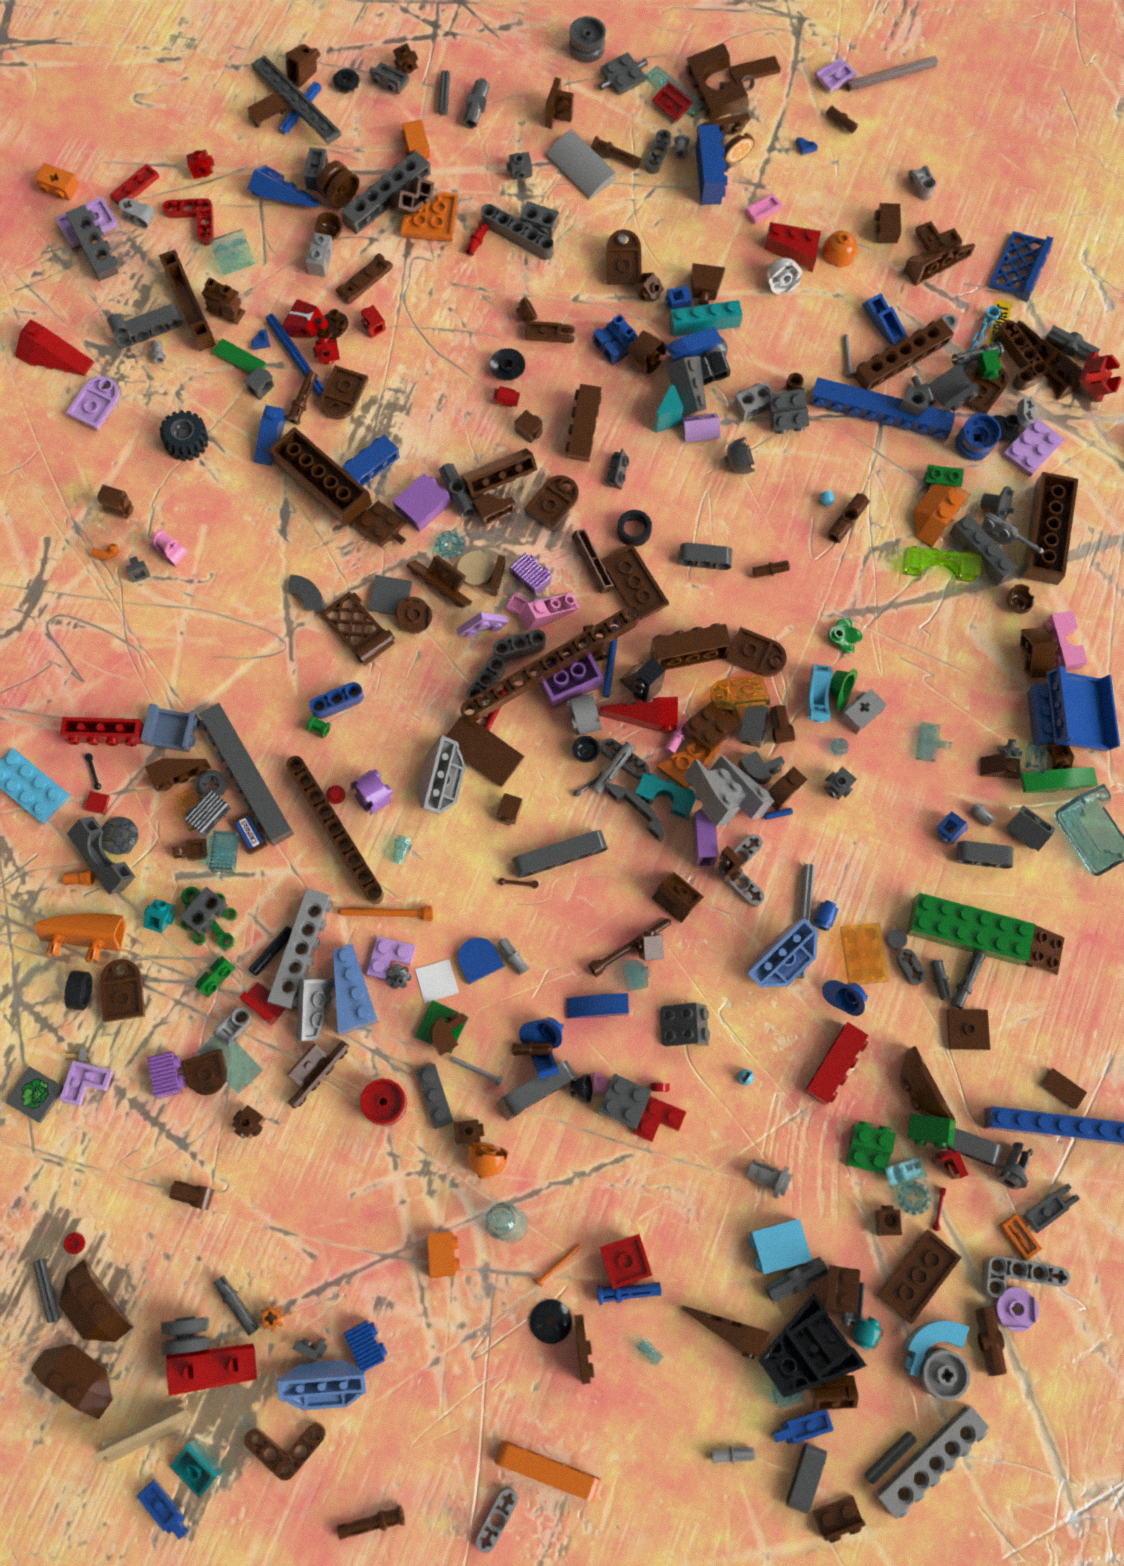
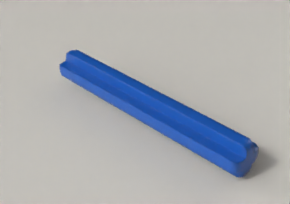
[279,81,321,135]

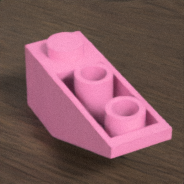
[519,592,580,631]

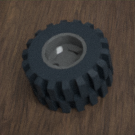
[160,410,209,461]

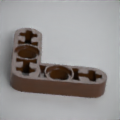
[244,1423,326,1481]

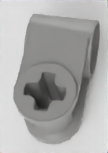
[908,165,936,200]
[119,198,155,228]
[213,1007,251,1047]

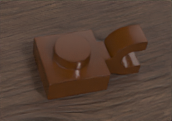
[172,838,208,861]

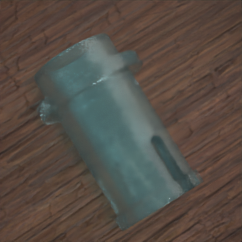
[637,1338,664,1366]

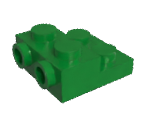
[846,1121,896,1175]

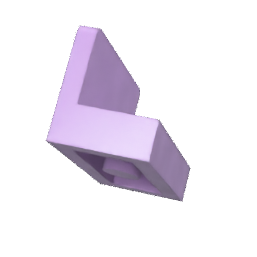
[681,413,720,442]

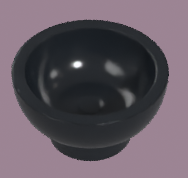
[572,736,600,763]
[570,1074,592,1104]

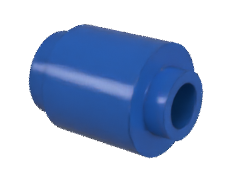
[814,900,839,931]

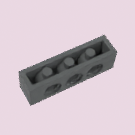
[65,204,119,281]

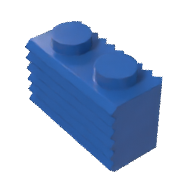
[344,1320,388,1372]

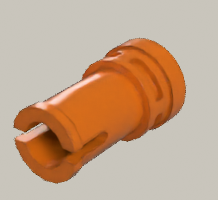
[63,870,95,886]

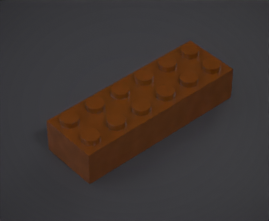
[268,427,372,527]
[1022,472,1079,585]

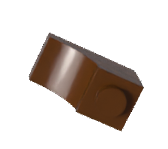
[473,493,516,526]

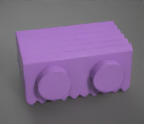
[510,553,551,597]
[147,1051,185,1099]

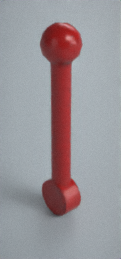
[933,1187,946,1231]

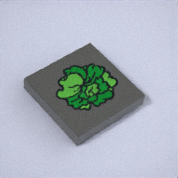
[6,1066,64,1123]

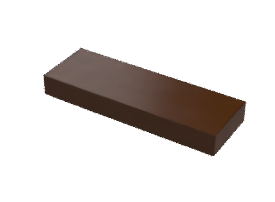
[728,56,781,82]

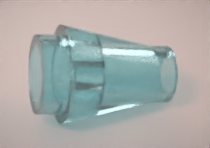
[392,835,413,865]

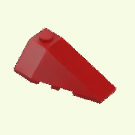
[15,319,94,376]
[600,696,678,733]

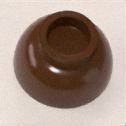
[516,296,538,321]

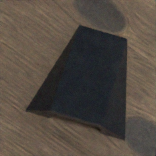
[758,1292,867,1398]

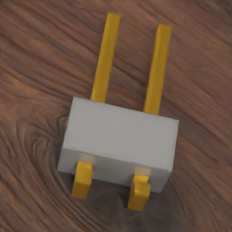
[65,1049,90,1062]

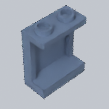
[140,704,200,753]

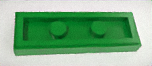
[212,338,267,375]

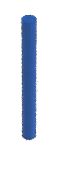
[602,626,619,698]

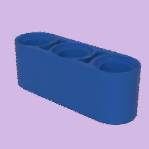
[310,682,364,719]

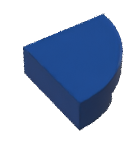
[795,137,818,155]
[252,329,270,350]

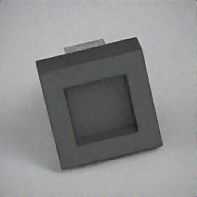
[126,556,151,583]

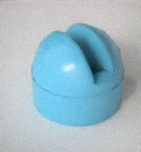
[819,490,834,506]
[737,1069,754,1086]

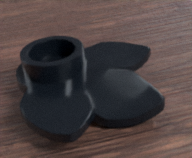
[993,414,1021,443]

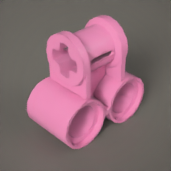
[149,529,188,566]

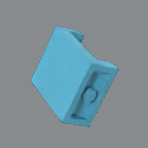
[748,1219,812,1274]

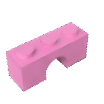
[1045,611,1087,671]

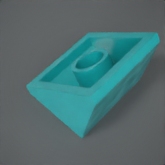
[653,384,683,433]
[169,1439,224,1498]

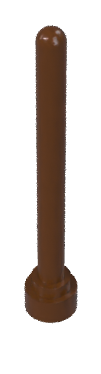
[588,919,671,977]

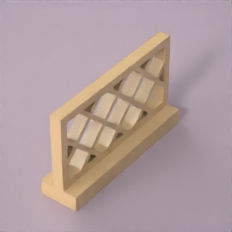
[92,1402,192,1464]

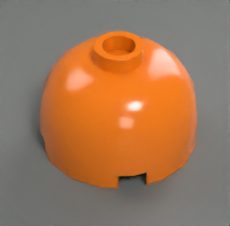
[822,230,858,267]
[466,1142,509,1180]

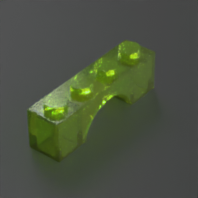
[903,546,981,582]

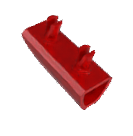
[166,1343,257,1396]

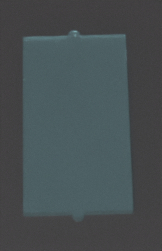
[198,1032,263,1094]

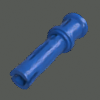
[597,1282,661,1305]

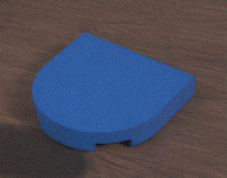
[458,938,505,985]

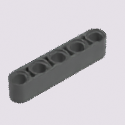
[481,204,554,260]
[512,830,608,878]

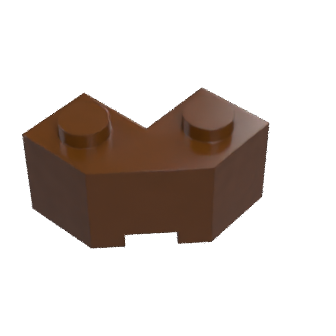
[390,177,434,215]

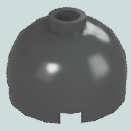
[724,437,755,475]

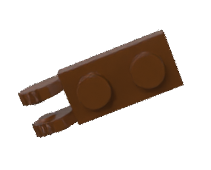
[525,321,575,343]

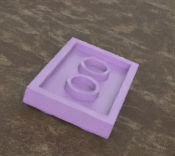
[55,197,118,248]
[1002,418,1065,477]

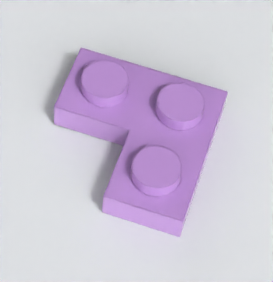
[456,612,509,638]
[367,936,416,980]
[59,1060,113,1106]

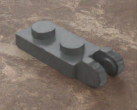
[1023,1183,1080,1233]

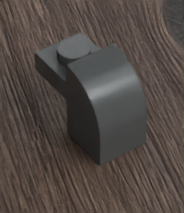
[738,751,785,784]

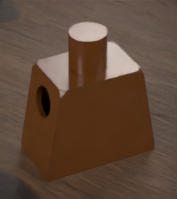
[286,44,321,88]
[690,263,725,305]

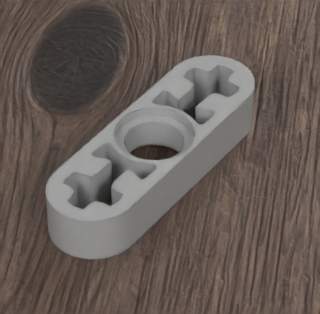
[476,1488,518,1553]

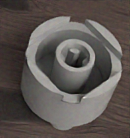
[567,693,602,736]

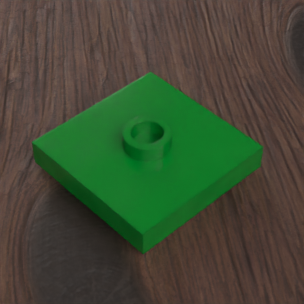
[415,1000,469,1054]

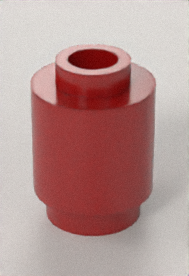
[493,386,520,407]

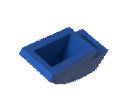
[862,293,908,346]
[567,993,629,1019]

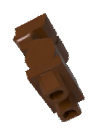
[201,278,246,325]

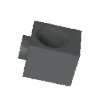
[244,366,274,400]
[899,386,929,418]

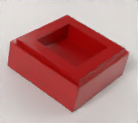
[84,791,110,815]

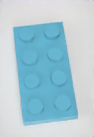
[0,748,71,824]

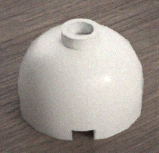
[766,258,802,294]

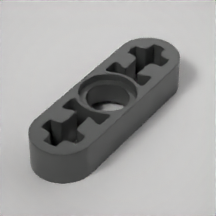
[645,129,671,174]
[601,738,649,780]

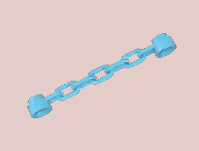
[961,306,1000,372]

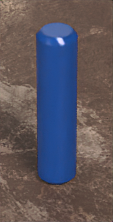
[764,808,793,820]

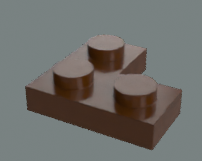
[915,221,963,252]

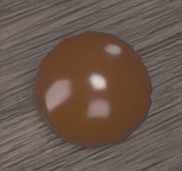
[315,212,342,241]
[1006,584,1035,614]

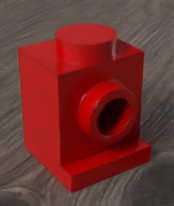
[360,305,386,338]

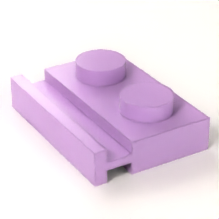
[815,57,856,93]

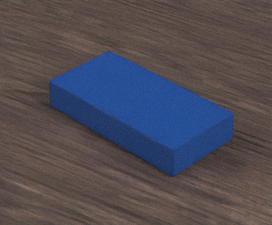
[532,1054,559,1079]

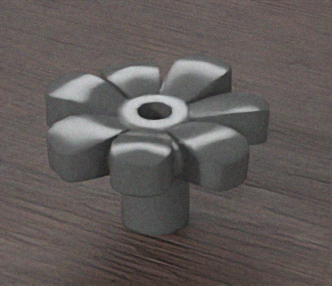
[998,739,1022,757]
[386,964,411,989]

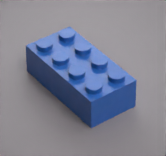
[695,125,728,205]

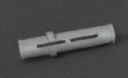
[592,741,636,794]

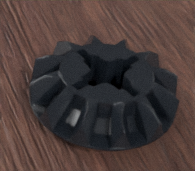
[333,69,360,93]

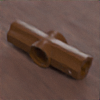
[827,493,870,543]
[975,1307,1007,1376]

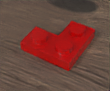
[633,1096,686,1142]

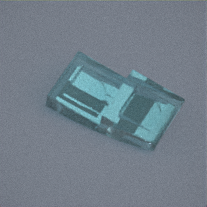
[884,1156,927,1188]

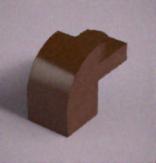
[768,766,808,811]
[430,1012,467,1056]

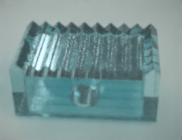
[206,830,240,874]

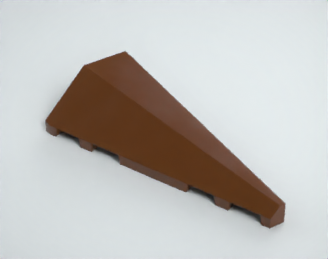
[1017,320,1083,400]

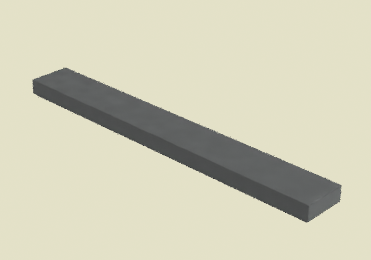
[251,55,342,145]

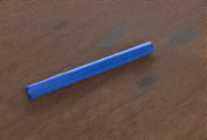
[266,313,324,397]

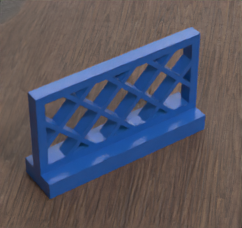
[989,231,1054,302]

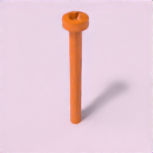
[535,1244,582,1287]

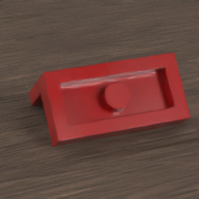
[239,982,286,1025]

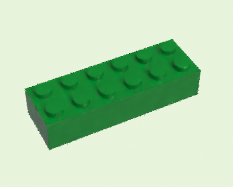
[906,893,1035,966]

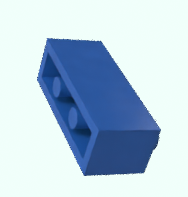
[343,434,400,486]
[1027,684,1054,745]

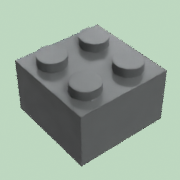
[597,1074,652,1130]

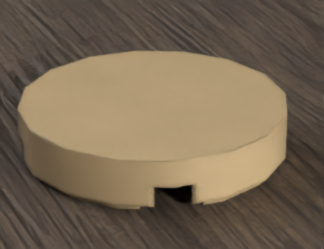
[457,551,494,587]

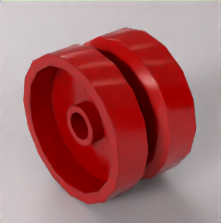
[360,1078,408,1127]

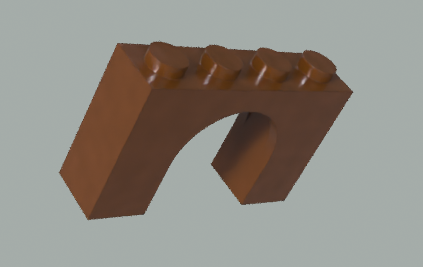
[685,43,748,120]

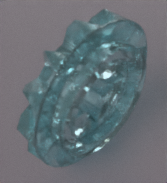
[435,531,464,559]
[897,1181,931,1215]

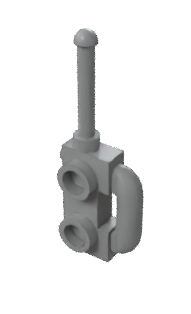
[982,512,1044,554]

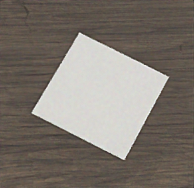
[415,959,459,1003]

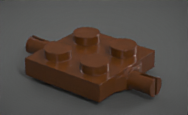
[354,501,406,548]

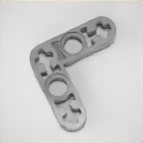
[718,834,765,907]

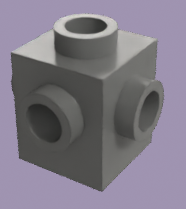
[506,152,532,180]
[824,766,857,800]

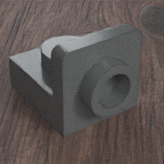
[292,1337,328,1360]

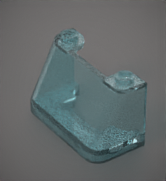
[1055,784,1124,876]

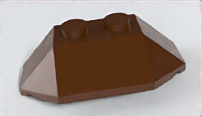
[900,1046,956,1120]
[59,1259,134,1342]
[31,1344,113,1420]

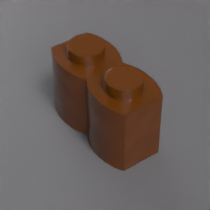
[97,485,133,519]

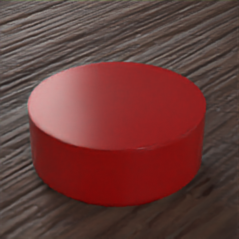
[650,1083,670,1092]

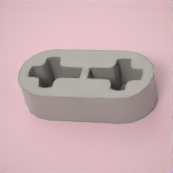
[1017,397,1036,428]

